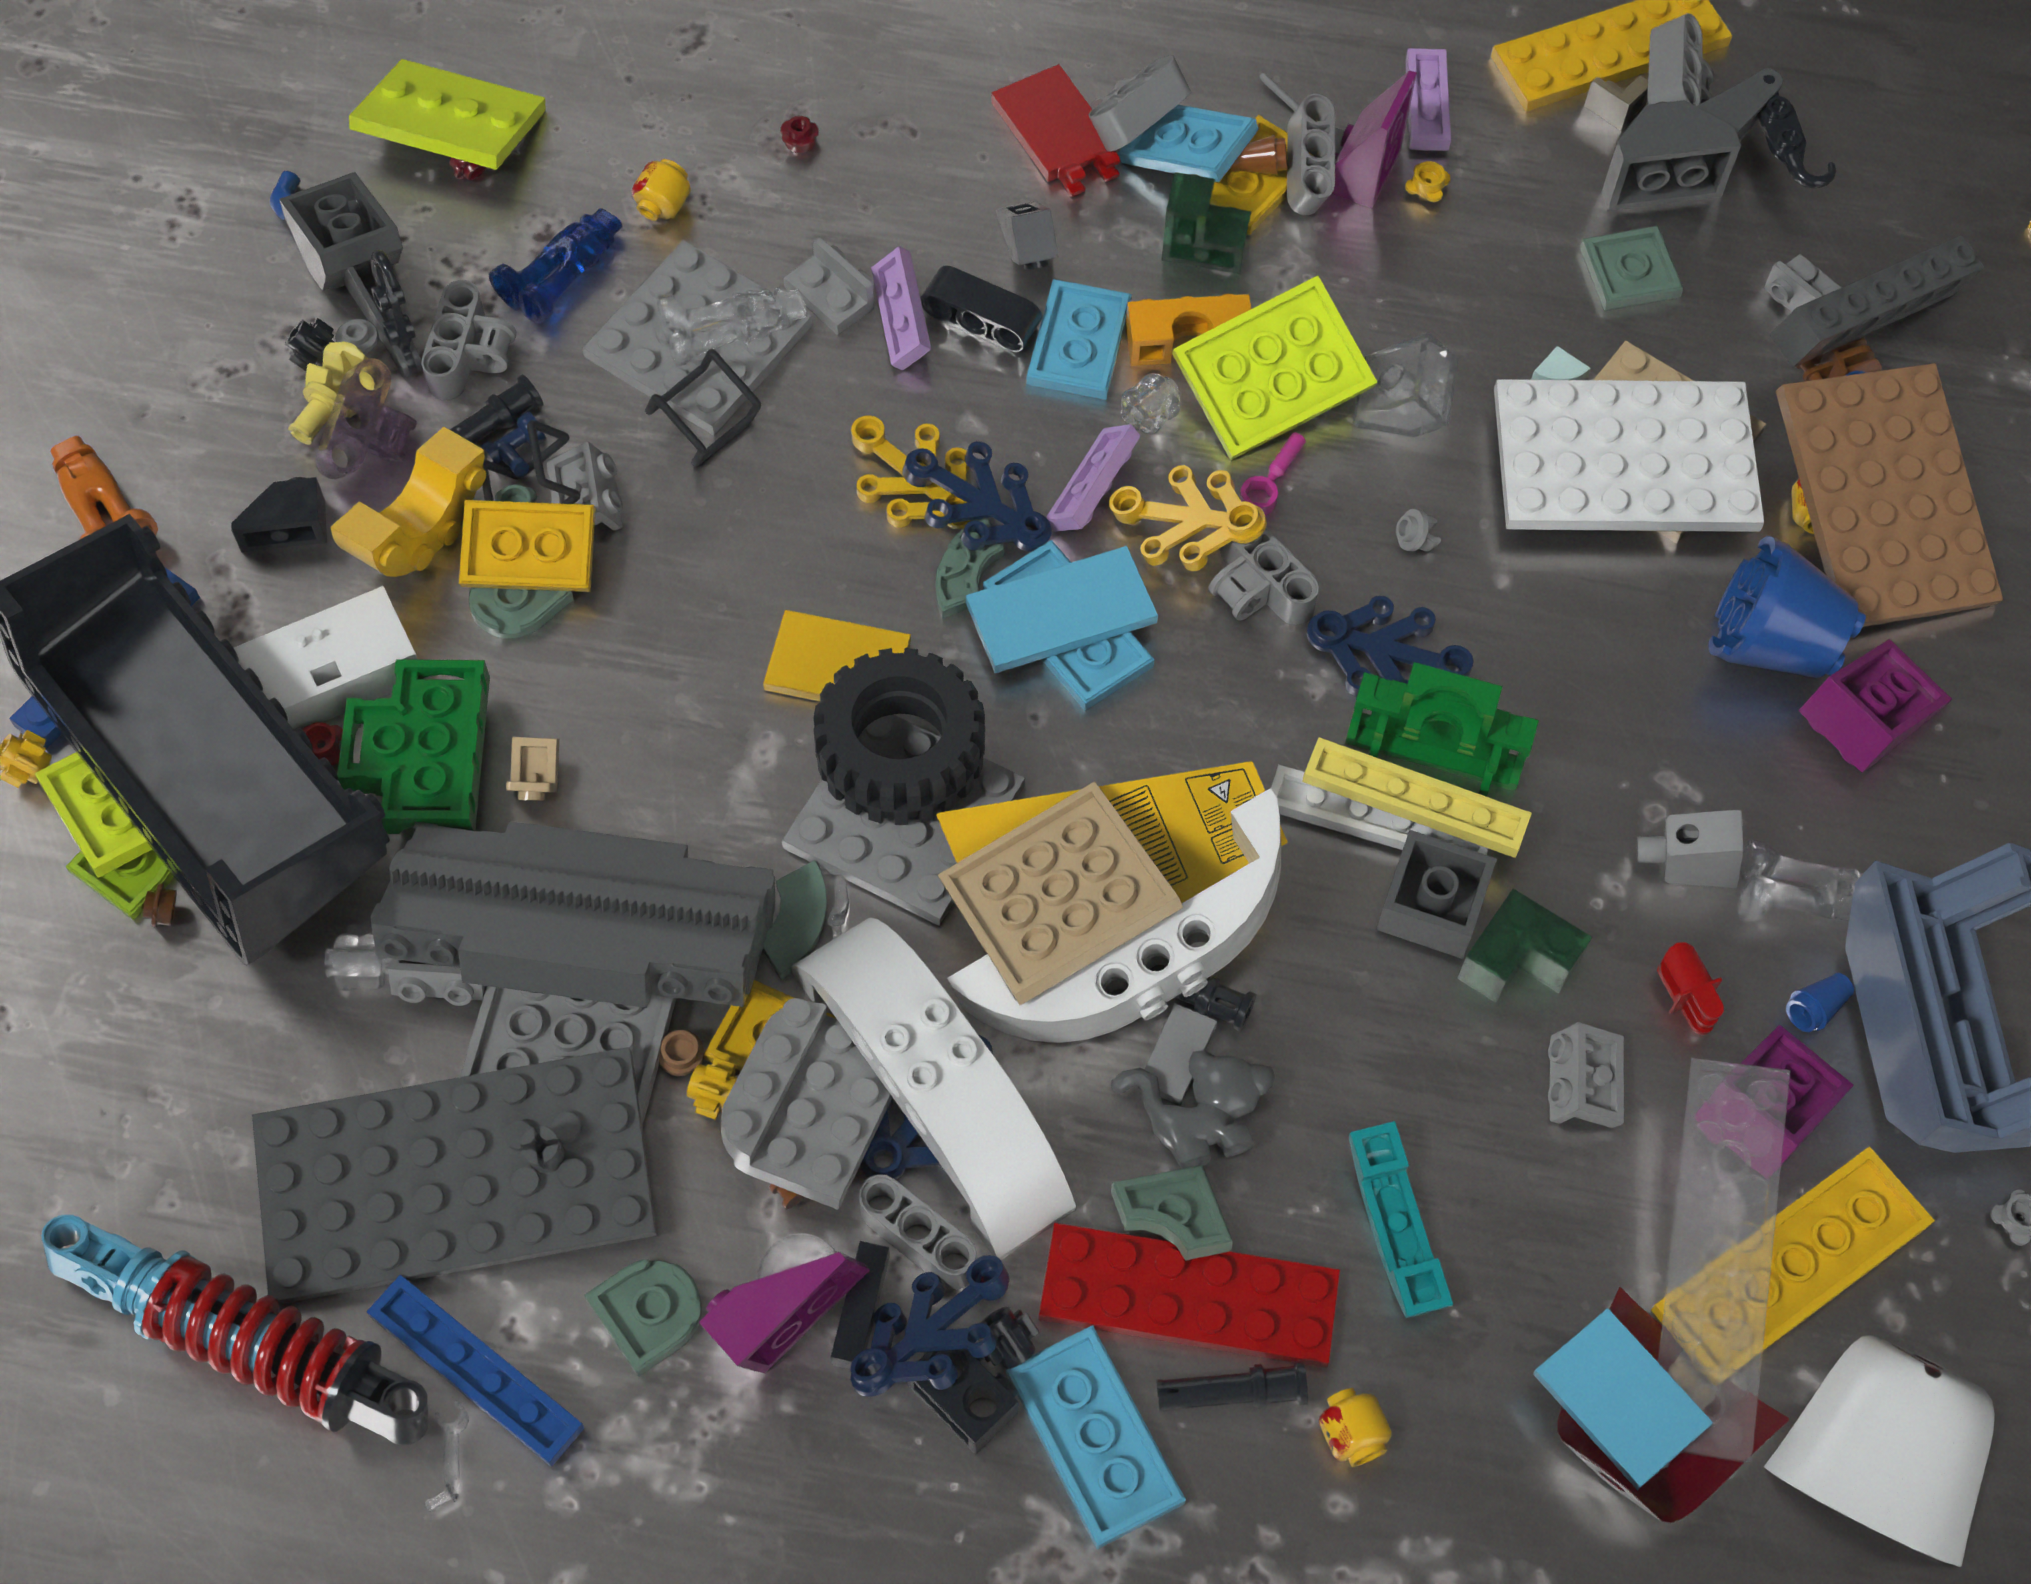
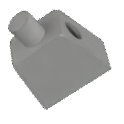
[1637,810,1743,888]

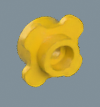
[1405,161,1451,202]

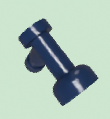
[481,412,546,476]

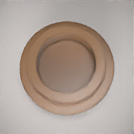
[659,1030,704,1076]

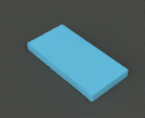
[983,540,1155,711]
[966,546,1158,674]
[1006,1325,1186,1549]

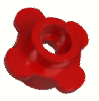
[302,722,343,765]

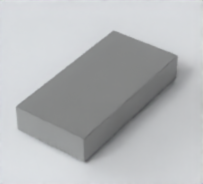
[1138,1003,1217,1106]

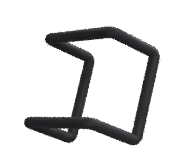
[645,349,761,467]
[482,420,581,504]

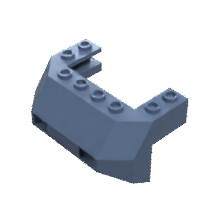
[1845,843,2031,1153]

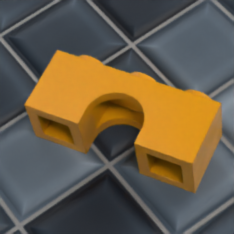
[1125,294,1251,366]

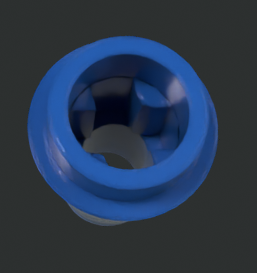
[1786,973,1854,1032]

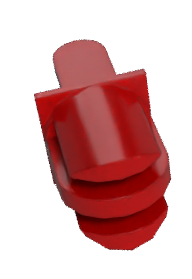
[1657,942,1724,1035]

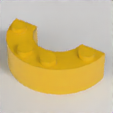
[330,427,486,577]

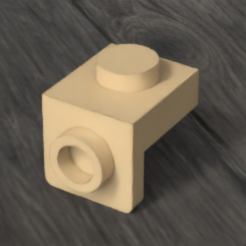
[506,737,560,801]

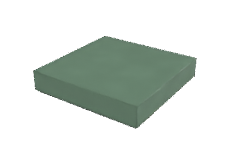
[1580,226,1684,311]

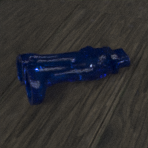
[488,208,623,323]

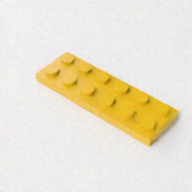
[1491,0,1733,112]
[1651,1146,1935,1388]

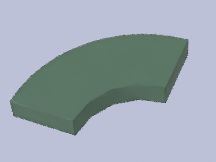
[936,518,1004,619]
[763,860,827,980]

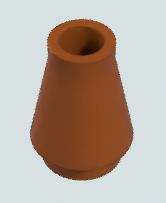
[1231,135,1288,175]

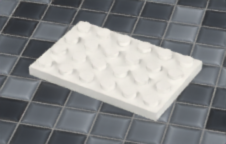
[1494,379,1764,532]

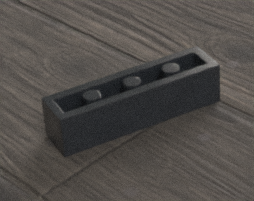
[830,1241,890,1369]

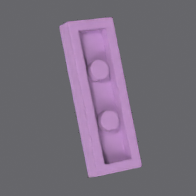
[1405,48,1451,151]
[871,246,932,370]
[1046,424,1141,532]

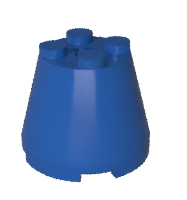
[1708,536,1866,678]

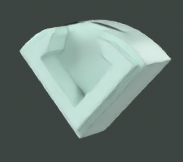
[1531,346,1591,380]

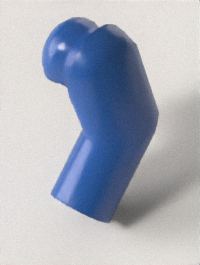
[270,171,300,220]

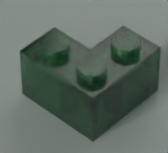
[1161,172,1251,274]
[1457,888,1592,1003]

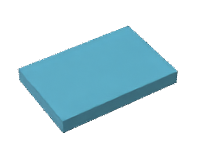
[1118,105,1259,182]
[1026,279,1132,400]
[1533,1308,1713,1490]

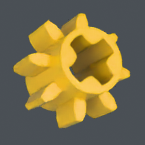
[0,730,52,788]
[687,1057,737,1120]

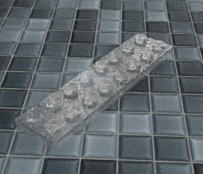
[1658,1058,1790,1463]

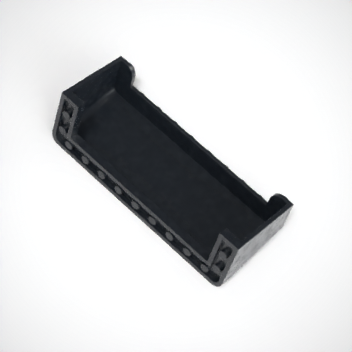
[0,514,390,966]

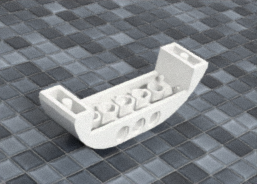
[947,788,1281,1043]
[791,918,1076,1260]

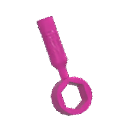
[1239,433,1306,515]

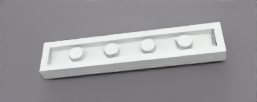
[1271,764,1488,855]

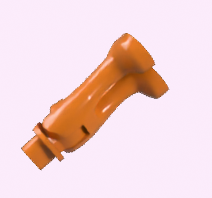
[50,436,158,540]

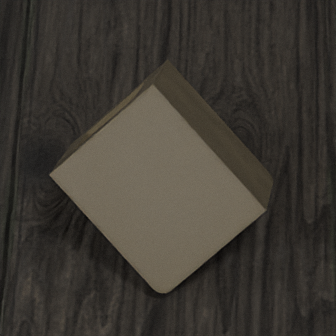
[1584,75,1648,131]

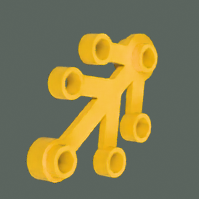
[851,415,973,529]
[1109,465,1267,571]

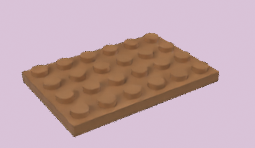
[1775,363,2003,627]

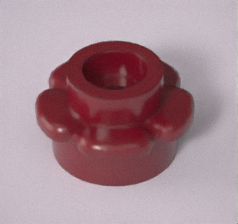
[780,116,819,153]
[449,158,486,181]

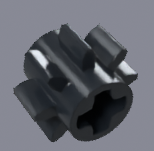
[285,318,334,371]
[975,1307,1039,1369]

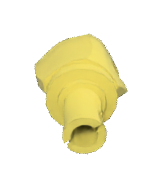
[288,341,380,445]

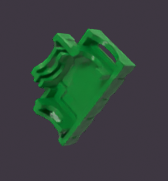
[337,659,490,834]
[1345,662,1539,797]

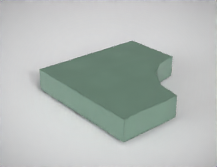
[1111,1165,1233,1260]

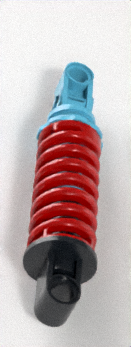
[41,1214,428,1445]

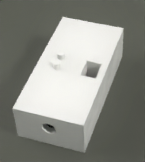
[234,586,425,729]

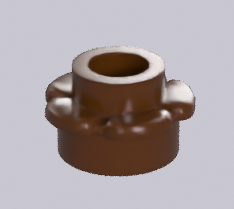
[143,883,177,928]

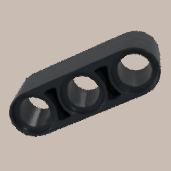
[920,266,1043,352]

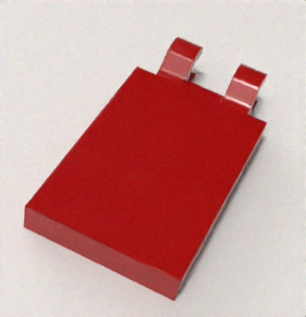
[991,64,1121,197]

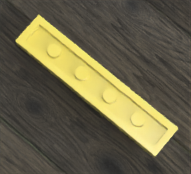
[1302,737,1532,858]

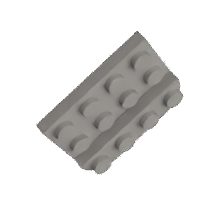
[721,998,892,1210]

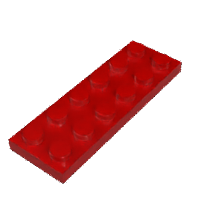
[1039,1223,1340,1368]

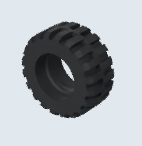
[813,648,985,825]

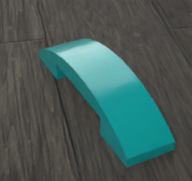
[1348,1121,1454,1318]

